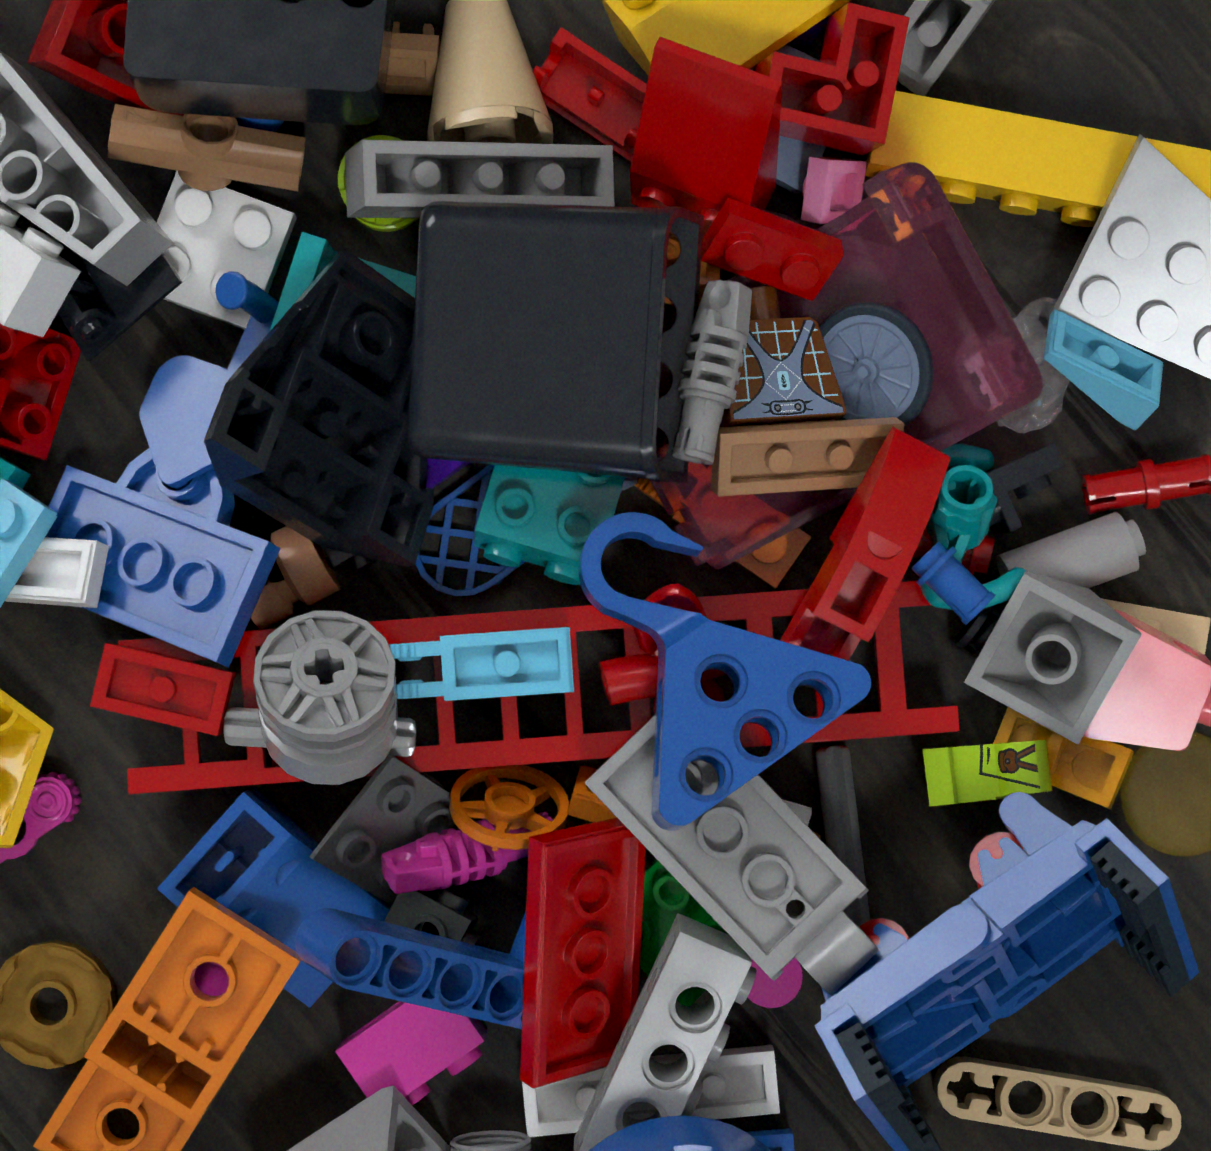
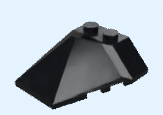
[204,249,434,567]

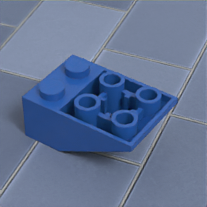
[157,787,391,1007]

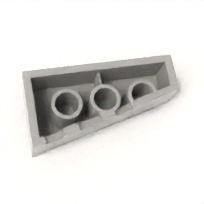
[0,50,173,286]

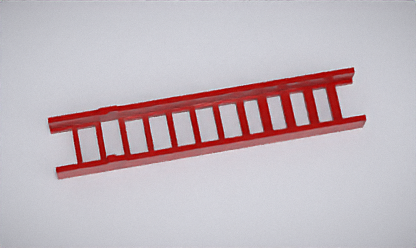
[118,581,960,794]

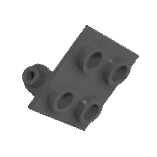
[309,754,464,905]

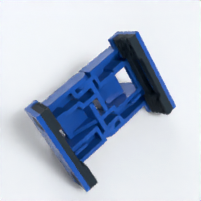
[814,792,1199,1151]

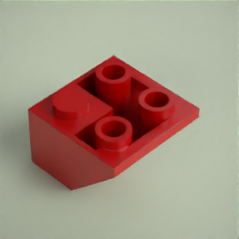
[0,324,81,460]

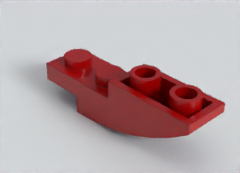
[780,426,951,661]

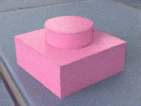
[801,157,867,224]

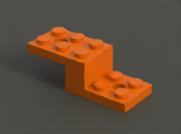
[33,887,301,1151]

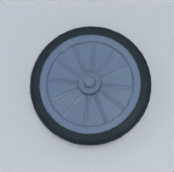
[819,302,934,427]

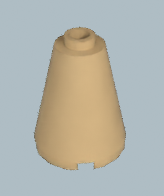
[427,0,553,144]

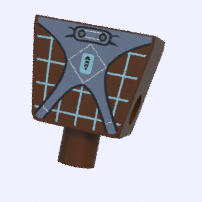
[719,286,846,427]

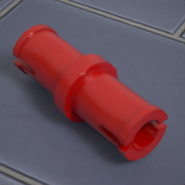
[1081,454,1211,515]

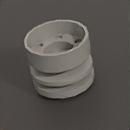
[253,610,398,785]

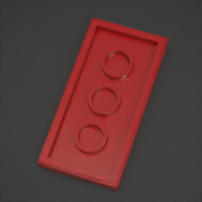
[520,818,646,1089]

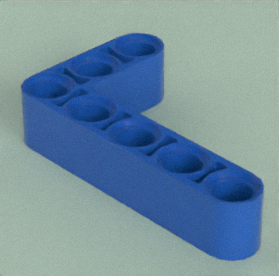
[295,908,526,1029]

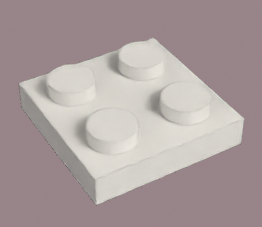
[157,171,297,330]

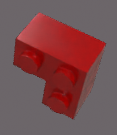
[755,2,910,155]

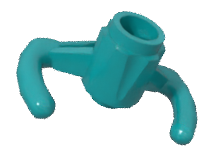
[920,443,1027,610]

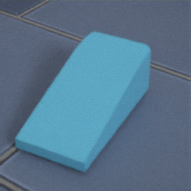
[1044,309,1163,430]

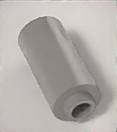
[996,512,1146,600]

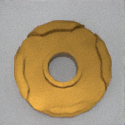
[0,940,117,1069]

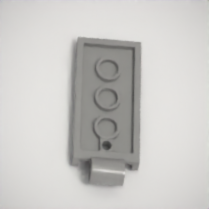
[585,714,879,996]

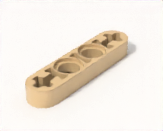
[933,1057,1181,1150]

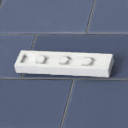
[522,1045,780,1137]

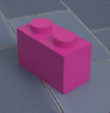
[335,1001,487,1105]

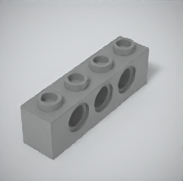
[345,140,615,218]
[574,913,757,1151]

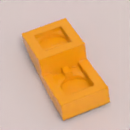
[993,707,1134,810]

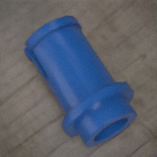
[911,541,996,625]

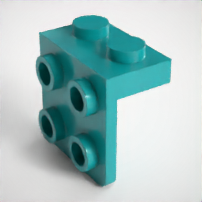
[474,465,625,585]

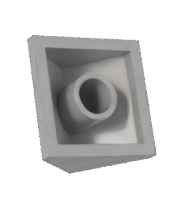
[964,571,1142,745]

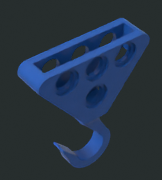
[578,512,871,831]

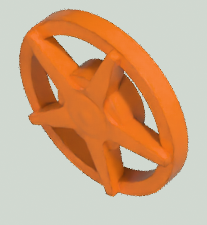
[449,765,569,851]

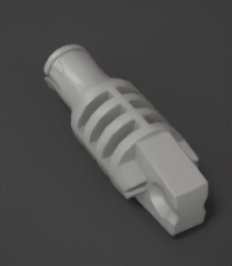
[672,280,752,465]

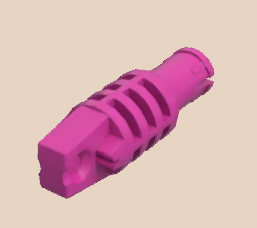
[381,812,553,894]

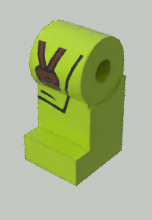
[923,740,1052,807]

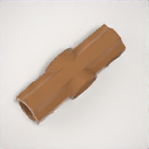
[108,104,306,192]

